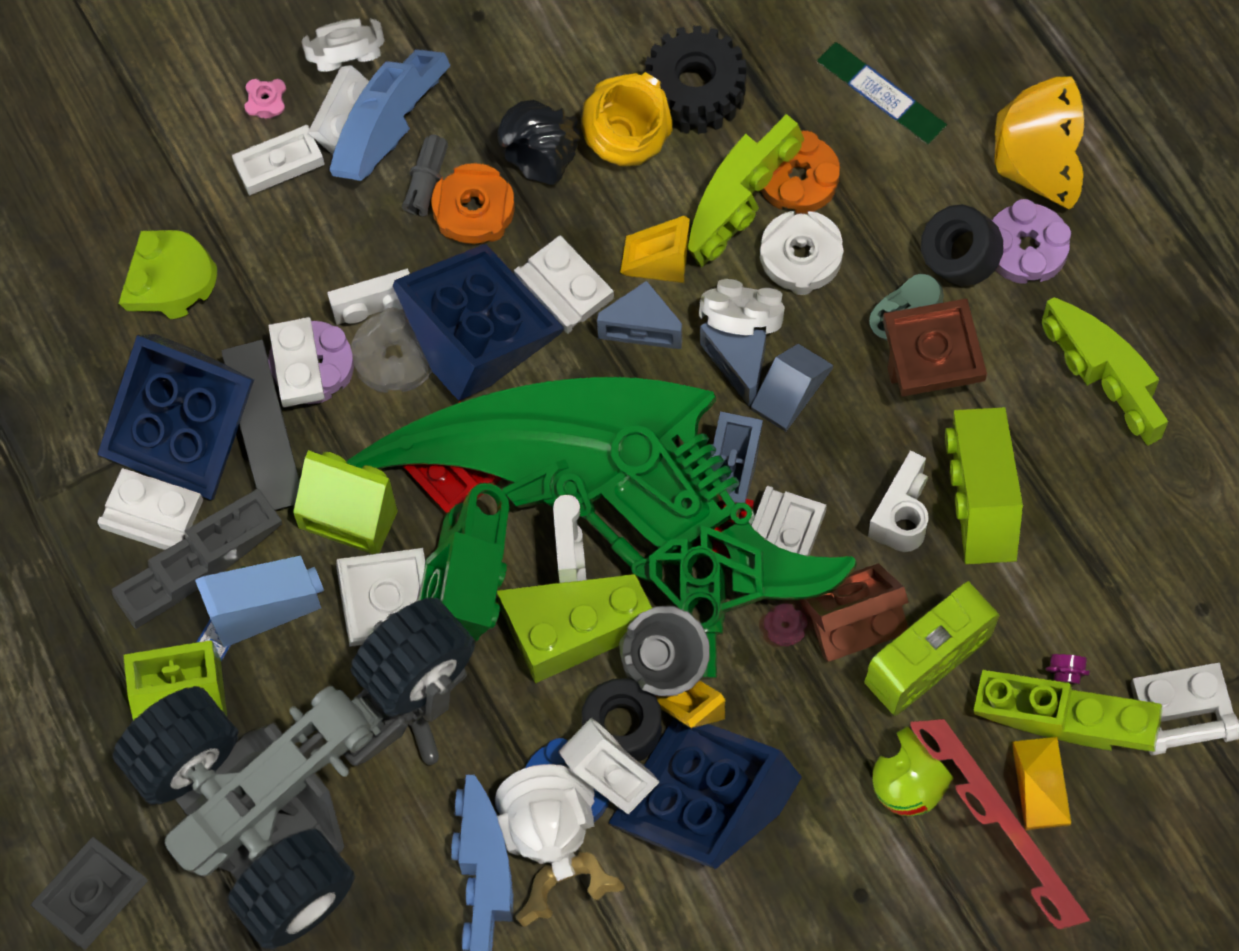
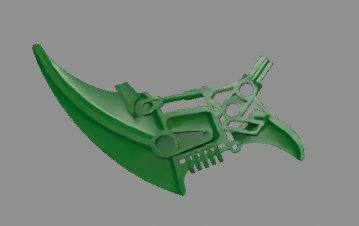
[346,377,857,679]

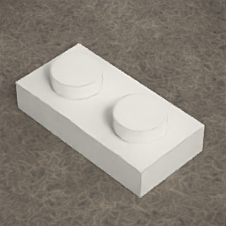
[308,65,369,154]
[232,125,325,196]
[327,269,410,325]
[268,317,325,407]

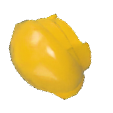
[580,72,672,166]

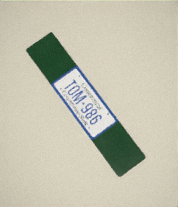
[817,42,947,144]

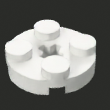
[302,19,384,71]
[760,211,843,295]
[699,279,785,335]

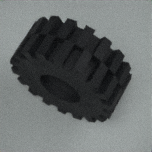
[645,26,746,134]

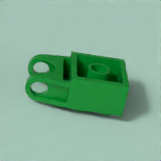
[418,483,509,642]

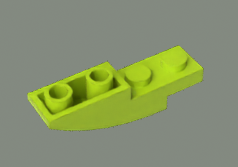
[688,114,805,267]
[1042,297,1168,446]
[974,670,1163,752]

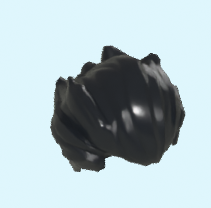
[497,100,581,185]

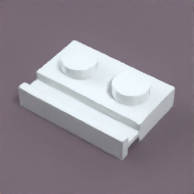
[514,235,614,334]
[97,468,203,550]
[752,486,826,556]

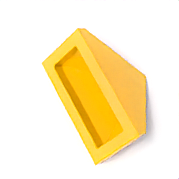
[620,216,690,283]
[655,680,725,728]
[1012,737,1071,830]

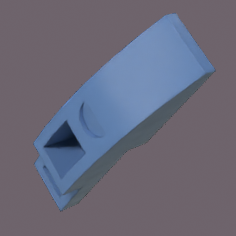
[330,50,451,181]
[452,775,513,951]

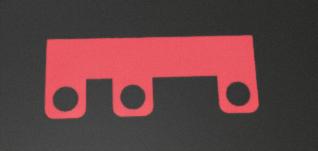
[910,719,1091,929]

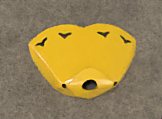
[995,77,1084,209]

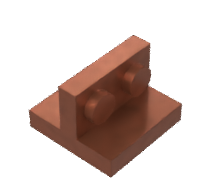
[883,298,987,396]
[800,563,909,662]

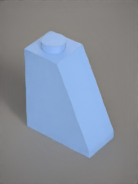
[195,556,324,647]

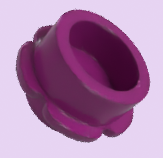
[1046,654,1090,685]

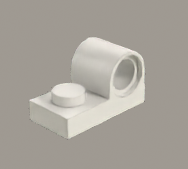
[868,450,929,552]
[559,718,659,814]

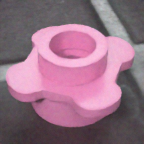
[244,79,286,118]

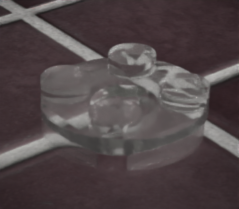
[350,307,432,393]

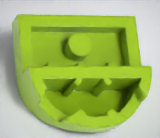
[119,230,217,319]

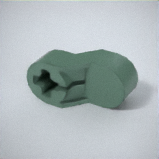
[870,274,944,341]

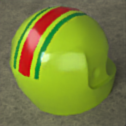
[872,727,953,817]

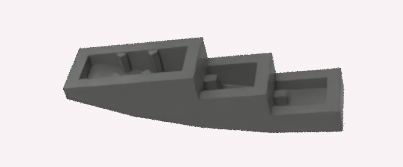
[221,340,300,510]
[111,488,282,629]

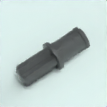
[402,134,448,216]

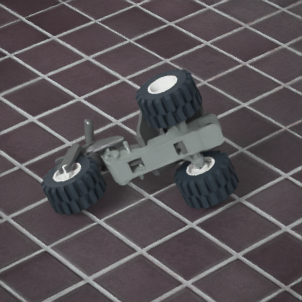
[113,597,475,949]

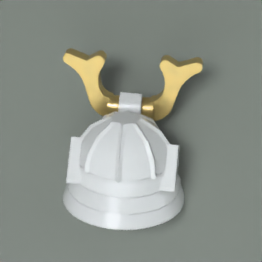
[495,764,624,927]

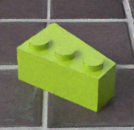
[945,407,1023,564]
[497,574,652,683]

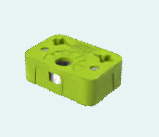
[864,582,1000,716]

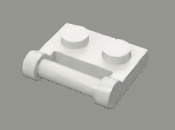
[553,495,586,583]
[1130,663,1239,756]

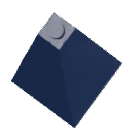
[392,243,564,401]
[97,334,255,500]
[609,718,802,869]

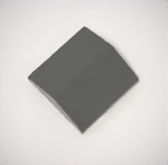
[30,837,148,950]

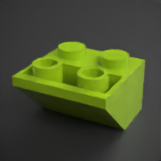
[293,450,398,554]
[124,640,227,721]

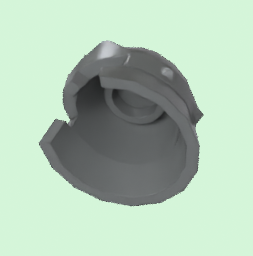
[619,606,710,696]

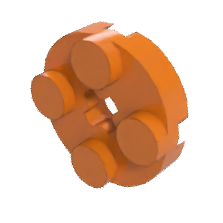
[760,131,840,214]
[432,163,515,244]

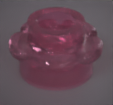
[764,604,807,646]

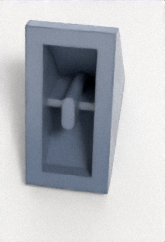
[597,281,682,349]
[700,322,766,406]
[751,344,833,432]
[712,411,763,504]

